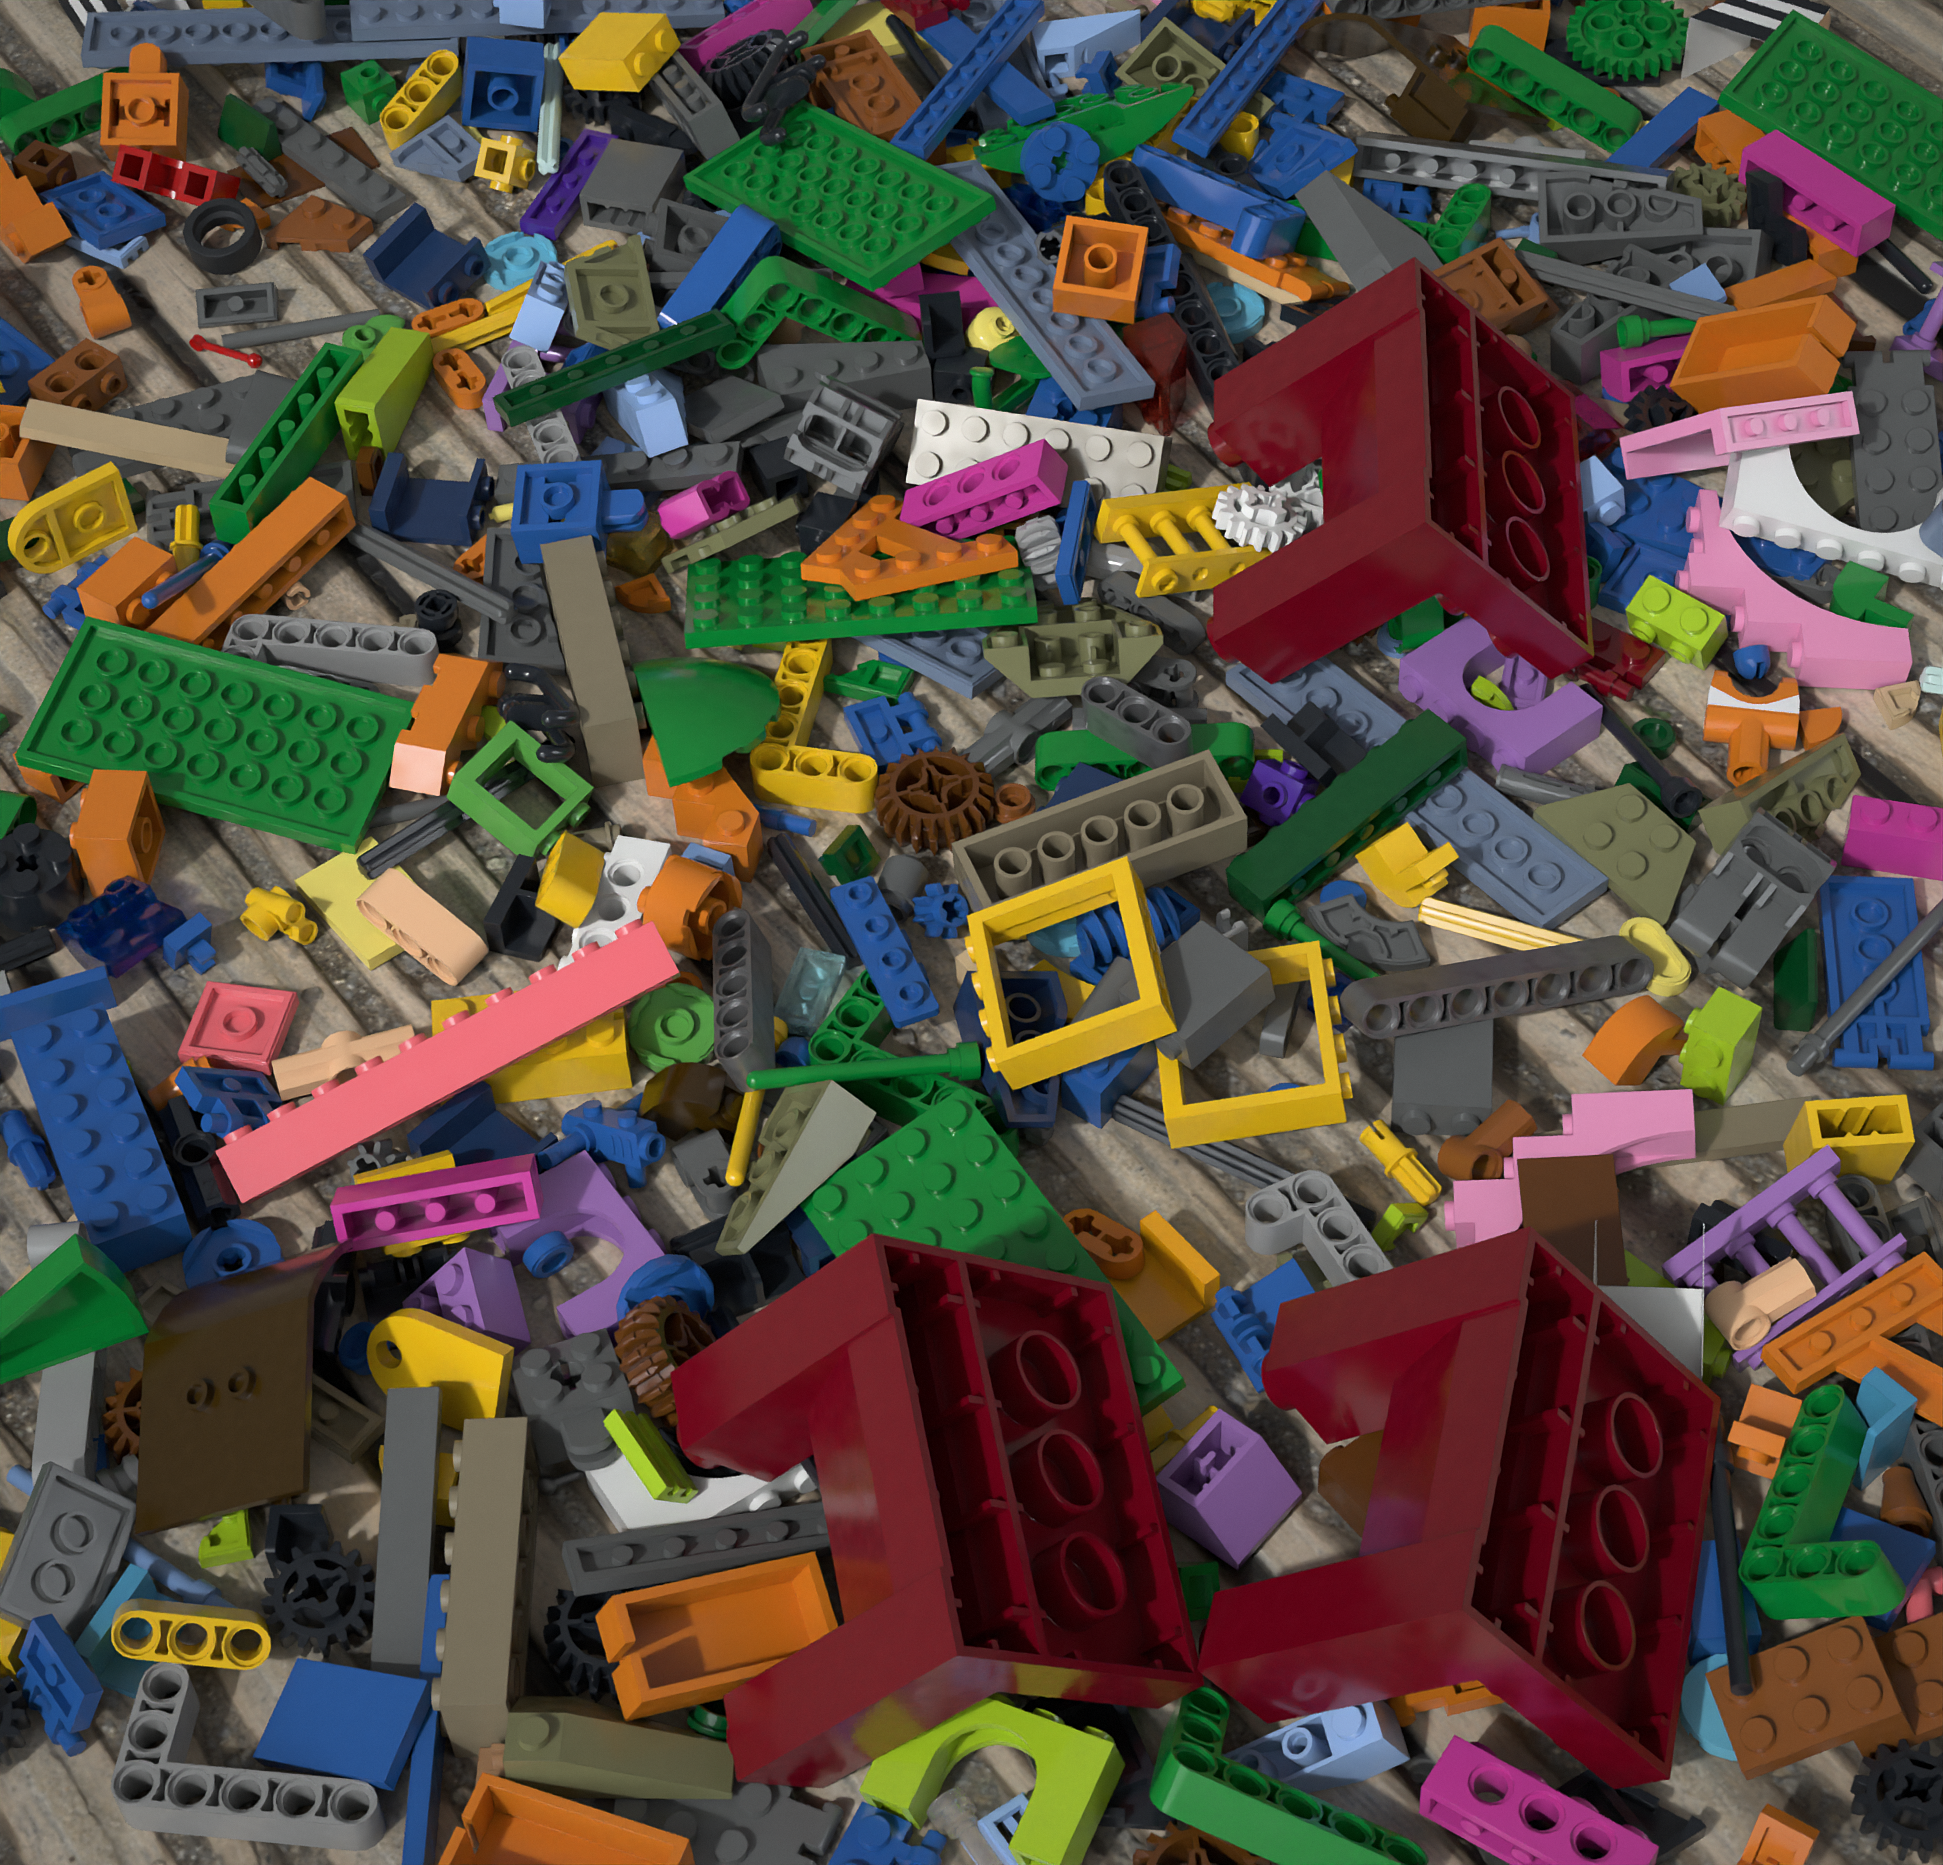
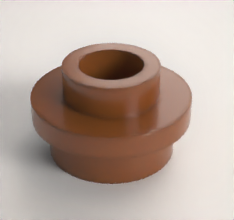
[994,783,1036,824]

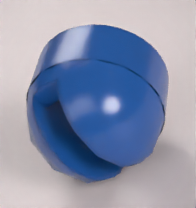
[1733,645,1771,679]
[775,1036,810,1068]

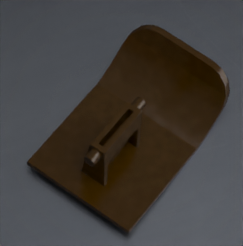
[1296,12,1549,143]
[135,1237,353,1537]

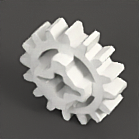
[1212,484,1307,553]

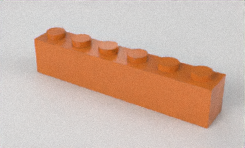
[1694,109,1858,278]

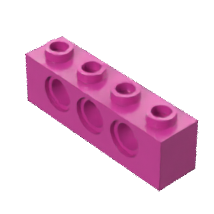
[899,438,1068,541]
[1419,1734,1659,1865]

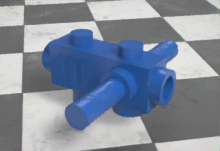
[538,1092,666,1189]

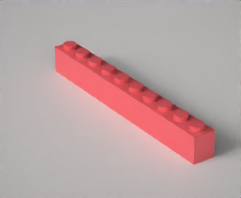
[215,919,681,1204]

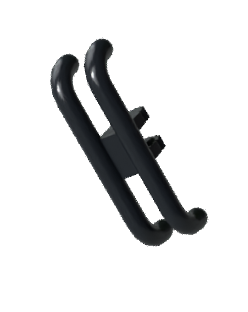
[741,30,826,147]
[496,663,580,763]

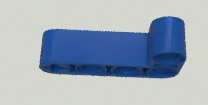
[657,204,782,330]

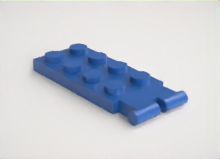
[1816,875,1934,1071]

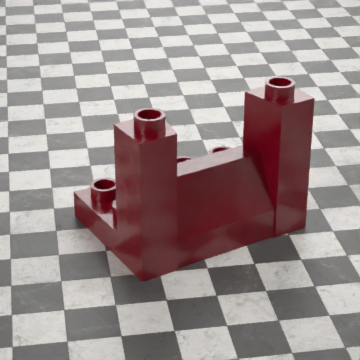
[1207,257,1594,685]
[1197,1226,1721,1789]
[670,1233,1204,1789]

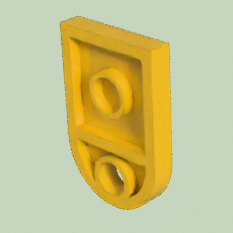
[8,461,138,574]
[367,1308,515,1432]

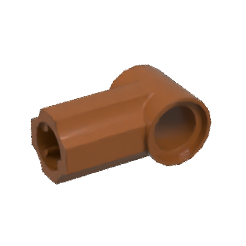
[1437,1099,1538,1181]

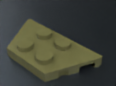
[564,235,660,350]
[1789,438,1855,520]
[660,491,806,574]
[1532,783,1697,930]

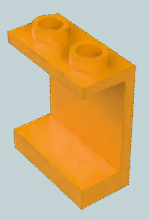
[1104,1210,1220,1345]

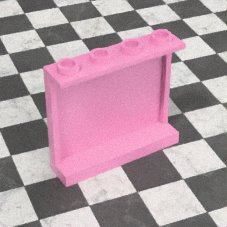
[1619,391,1860,480]

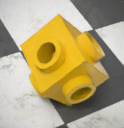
[474,135,536,194]

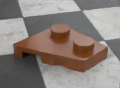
[264,195,374,253]

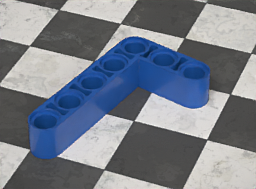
[1131,144,1307,259]

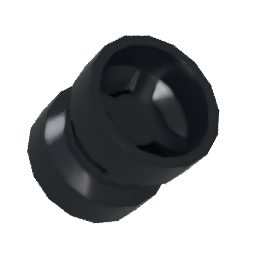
[414,589,463,650]

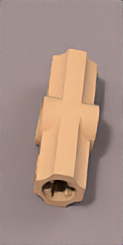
[271,1024,415,1101]

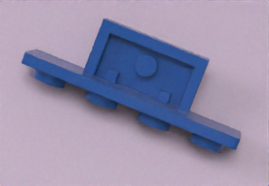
[264,61,327,122]
[830,876,940,1028]

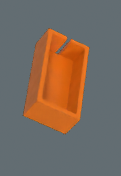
[1669,294,1857,414]
[595,1551,838,1721]
[438,1772,695,1865]

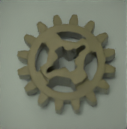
[1672,163,1747,228]

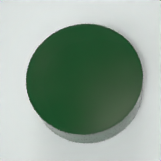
[1631,718,1676,760]

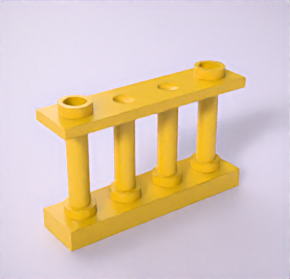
[1093,482,1281,598]

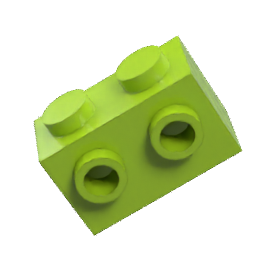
[1625,575,1728,671]
[1678,987,1763,1106]

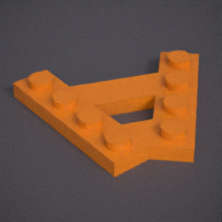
[800,495,1018,601]
[1760,1251,1943,1474]

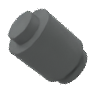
[877,854,929,924]

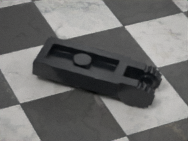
[608,102,701,174]

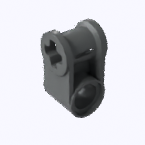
[1127,655,1199,708]
[670,1128,743,1221]

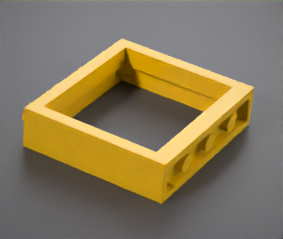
[964,856,1178,1090]
[1157,940,1353,1149]

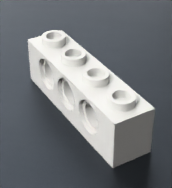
[558,835,672,970]

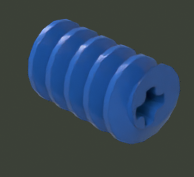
[1076,886,1181,969]

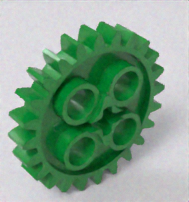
[1566,0,1689,81]

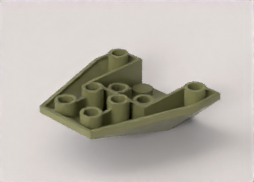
[982,597,1163,698]

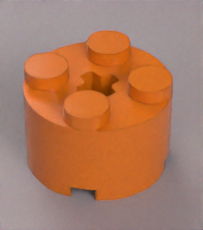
[637,854,743,961]

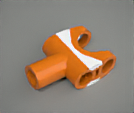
[1703,670,1800,787]

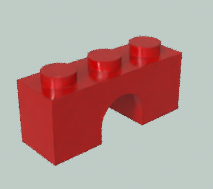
[111,144,241,206]

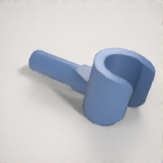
[1047,72,1068,102]
[1495,212,1539,244]

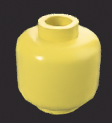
[964,306,1020,366]

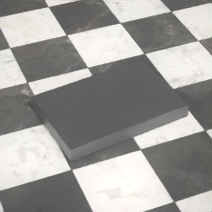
[684,374,785,444]
[0,1461,136,1644]

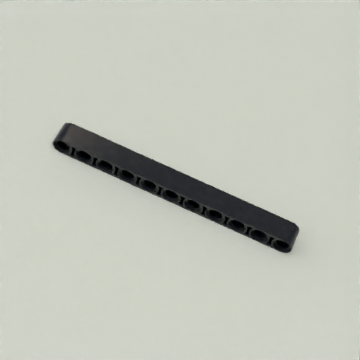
[1104,159,1269,492]

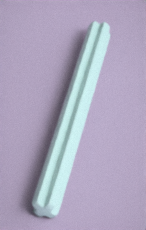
[537,42,564,175]

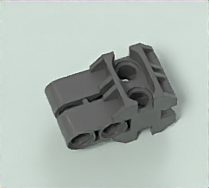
[783,375,905,497]
[1666,807,1837,991]

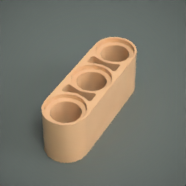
[355,868,488,986]

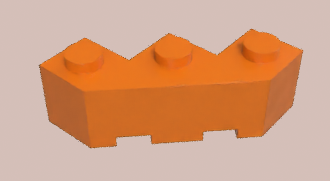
[0,152,72,264]
[389,653,506,796]
[642,734,764,883]

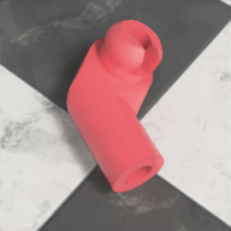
[1905,1566,1943,1625]

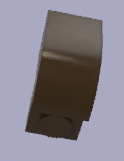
[637,1062,744,1146]

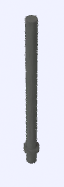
[1786,899,1943,1077]

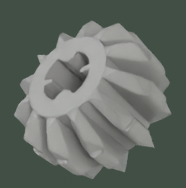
[1015,515,1063,592]

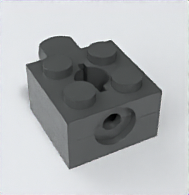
[511,1328,636,1471]

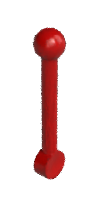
[189,334,263,369]

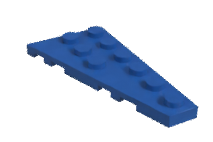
[1601,447,1832,581]

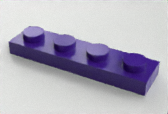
[519,129,619,241]

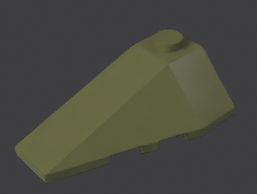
[1115,17,1276,125]
[1698,733,1861,855]
[715,1080,876,1256]
[503,1696,735,1799]

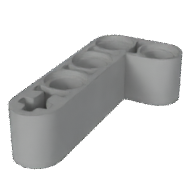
[1245,1170,1393,1287]

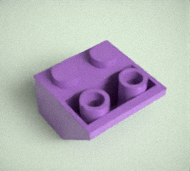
[402,1247,532,1356]
[1156,1408,1302,1570]

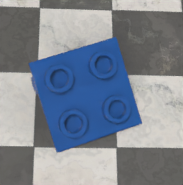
[1210,1258,1315,1394]

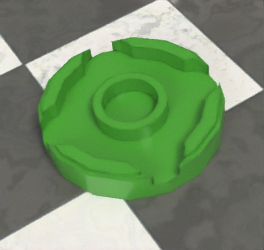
[628,982,715,1073]

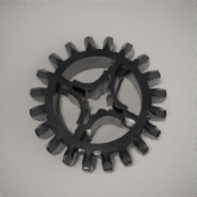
[699,29,798,108]
[543,1581,671,1705]

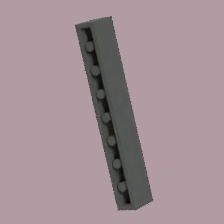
[1353,131,1675,201]

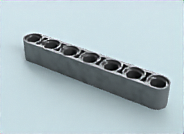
[1339,935,1654,1039]

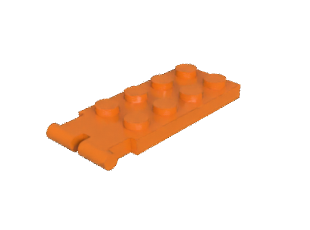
[1161,207,1350,301]

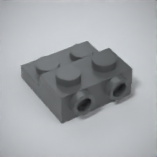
[642,198,729,272]

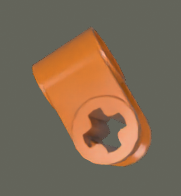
[72,266,132,340]

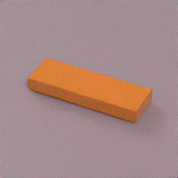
[1723,259,1838,310]

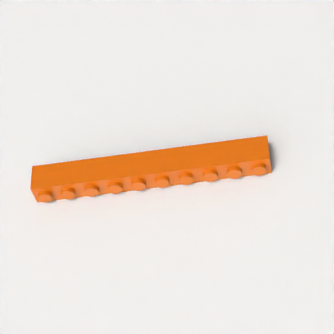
[13,477,356,805]

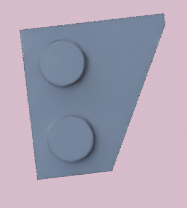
[389,115,481,182]

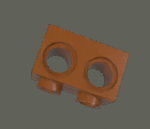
[27,338,128,412]

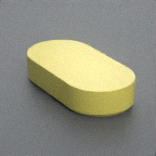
[1619,917,1691,997]

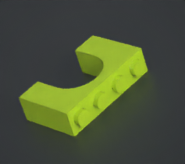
[859,1692,1125,1865]

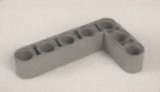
[221,614,439,687]
[27,1220,108,1486]
[111,1662,386,1851]

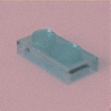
[774,947,846,1038]

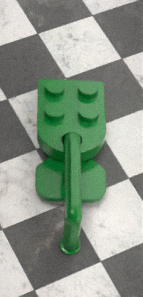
[969,317,1153,413]

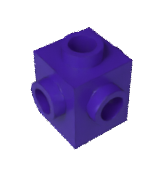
[1239,758,1320,827]

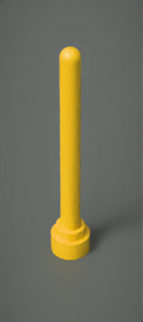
[725,1016,789,1187]

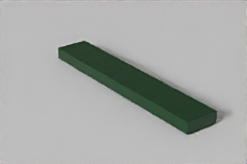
[492,309,737,427]

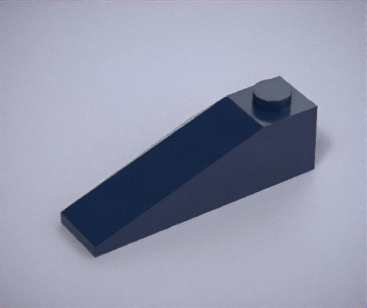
[953,971,1068,1128]

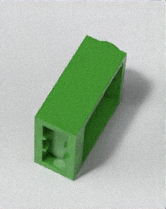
[446,720,594,858]

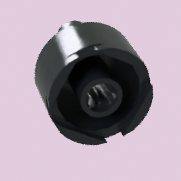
[0,823,84,933]

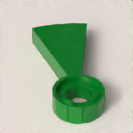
[0,1233,149,1384]

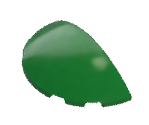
[973,82,1194,174]
[630,657,781,787]

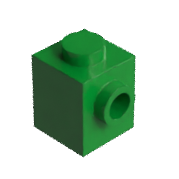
[340,59,397,125]

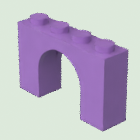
[1398,615,1603,775]
[488,1150,667,1348]

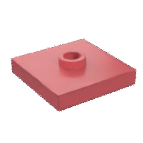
[178,981,300,1075]

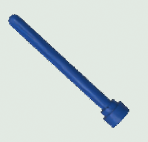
[141,539,234,609]

